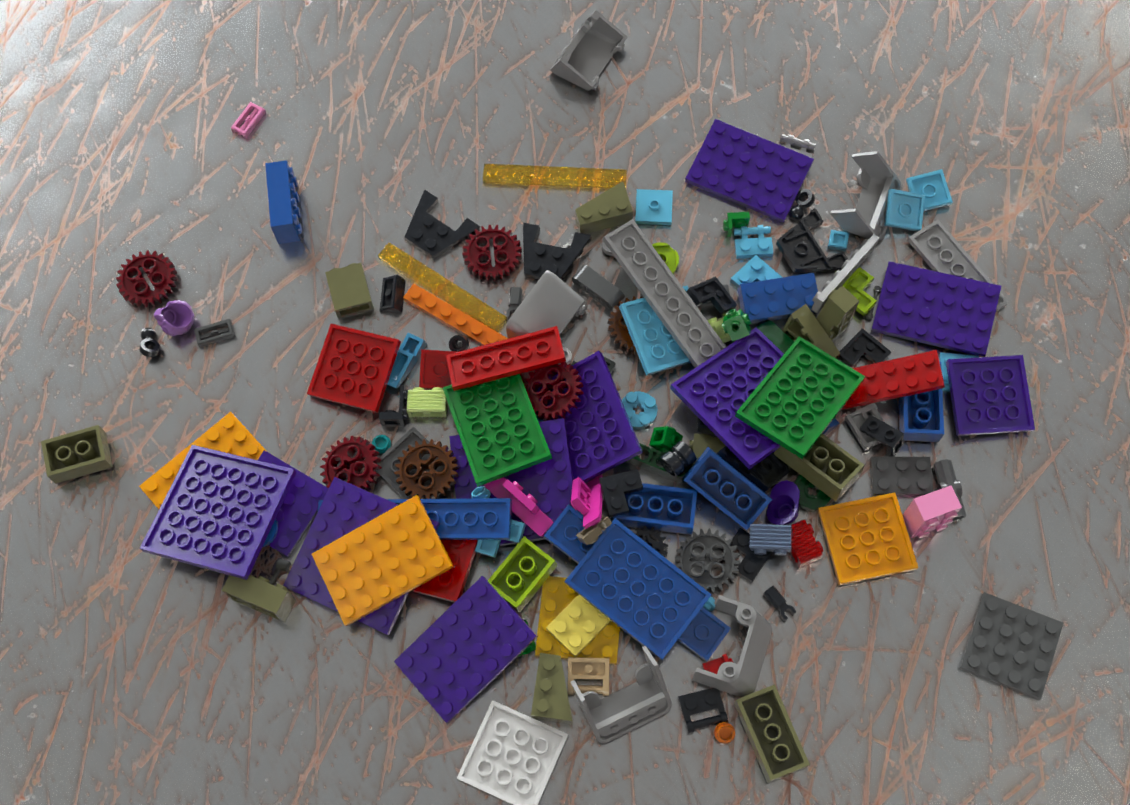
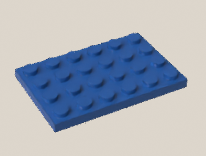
[564,518,712,660]

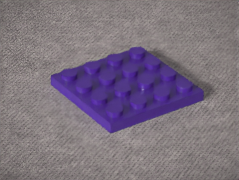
[946,355,1035,436]
[258,450,329,557]

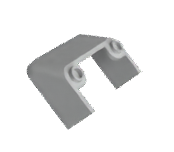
[830,151,901,240]
[692,595,772,697]
[571,646,672,743]

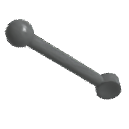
[866,285,882,320]

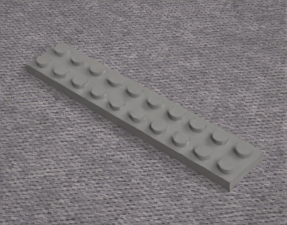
[602,219,726,368]

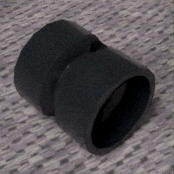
[659,441,697,478]

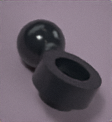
[789,189,815,221]
[139,328,160,357]
[449,334,469,352]

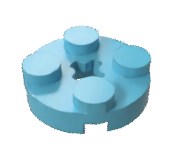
[622,391,658,430]

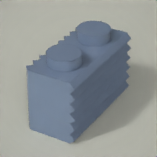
[749,524,792,556]

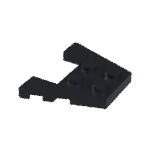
[404,190,481,259]
[776,208,849,273]
[523,223,592,280]
[717,446,790,492]

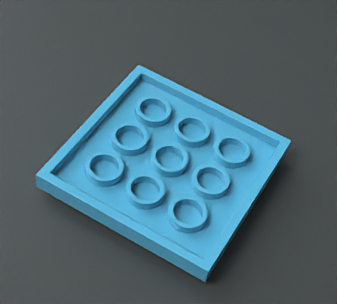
[619,285,691,376]

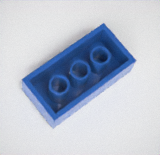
[265,160,302,244]
[737,273,818,325]
[899,362,944,442]
[683,447,772,530]
[613,483,697,535]

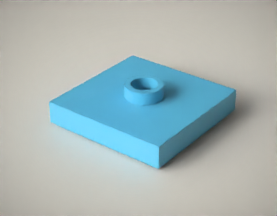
[906,169,953,211]
[635,189,673,225]
[884,189,926,231]

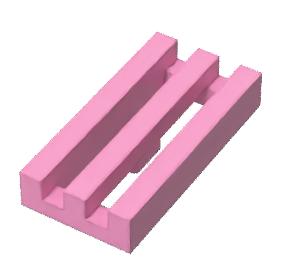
[231,102,266,138]

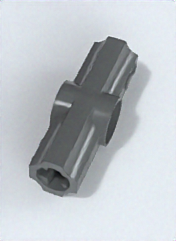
[934,459,966,521]

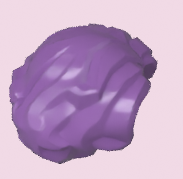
[154,300,194,336]

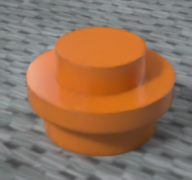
[714,722,735,744]

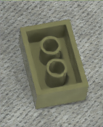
[41,425,113,484]
[222,573,296,623]

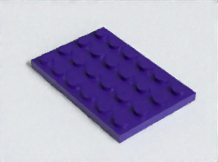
[685,119,814,223]
[871,261,1002,357]
[537,351,643,483]
[394,576,538,723]

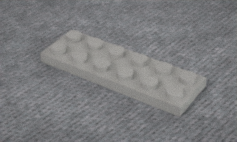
[908,219,1009,312]

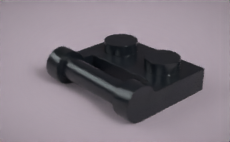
[678,688,729,734]

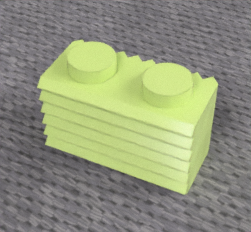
[407,387,448,418]

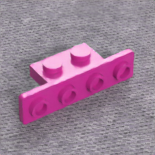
[571,475,603,529]
[484,477,554,537]

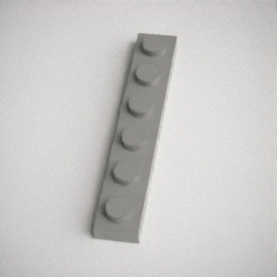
[811,234,880,313]

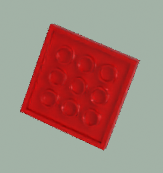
[307,324,401,413]
[411,540,478,602]

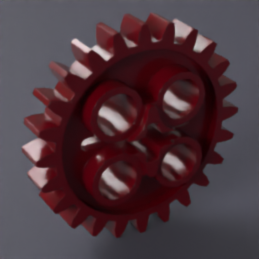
[462,225,522,281]
[116,250,178,308]
[524,362,584,421]
[320,436,382,490]

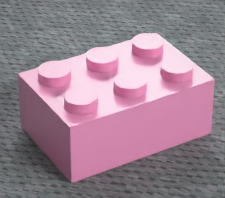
[903,486,962,538]

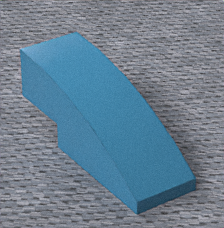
[387,332,427,389]

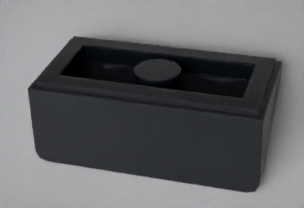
[379,274,406,313]

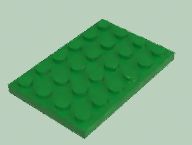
[735,336,865,459]
[443,374,552,487]

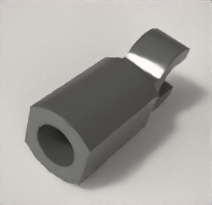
[507,287,522,319]

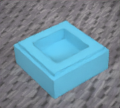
[828,230,849,252]

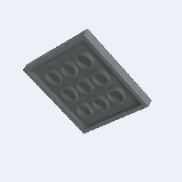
[959,592,1063,700]

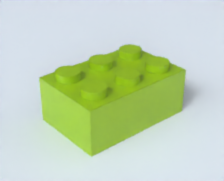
[488,537,557,613]

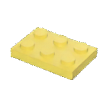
[546,595,612,658]

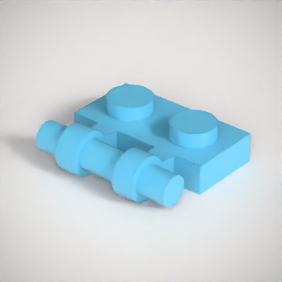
[733,225,774,259]

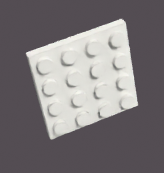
[457,700,568,805]

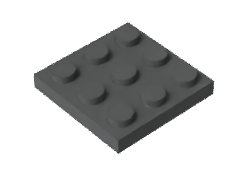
[376,427,445,499]

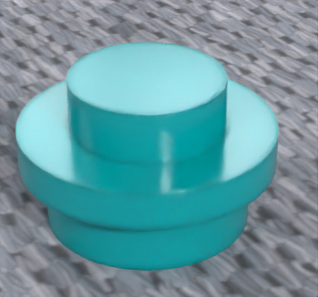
[372,435,391,454]

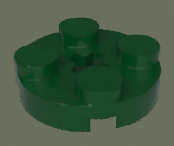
[794,475,831,512]

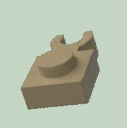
[576,515,612,545]

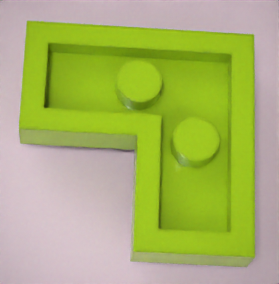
[842,267,877,316]

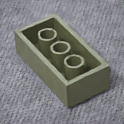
[774,434,865,502]
[734,684,810,783]

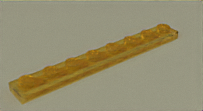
[483,164,627,188]
[378,242,507,332]

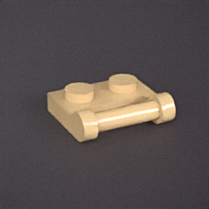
[568,657,609,696]

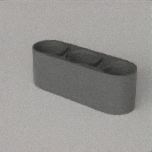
[572,265,625,311]

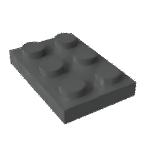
[870,457,933,496]

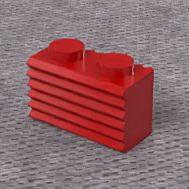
[791,519,823,568]

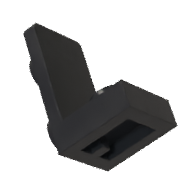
[379,384,408,426]
[860,415,904,457]

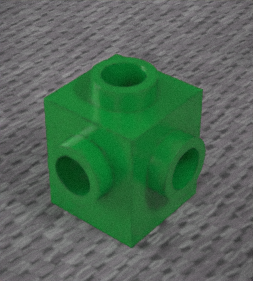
[722,309,751,342]
[649,426,683,453]

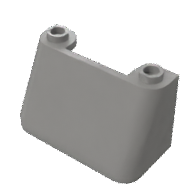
[550,10,627,91]
[506,270,587,339]

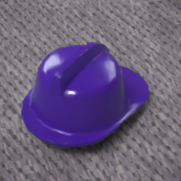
[767,480,800,525]

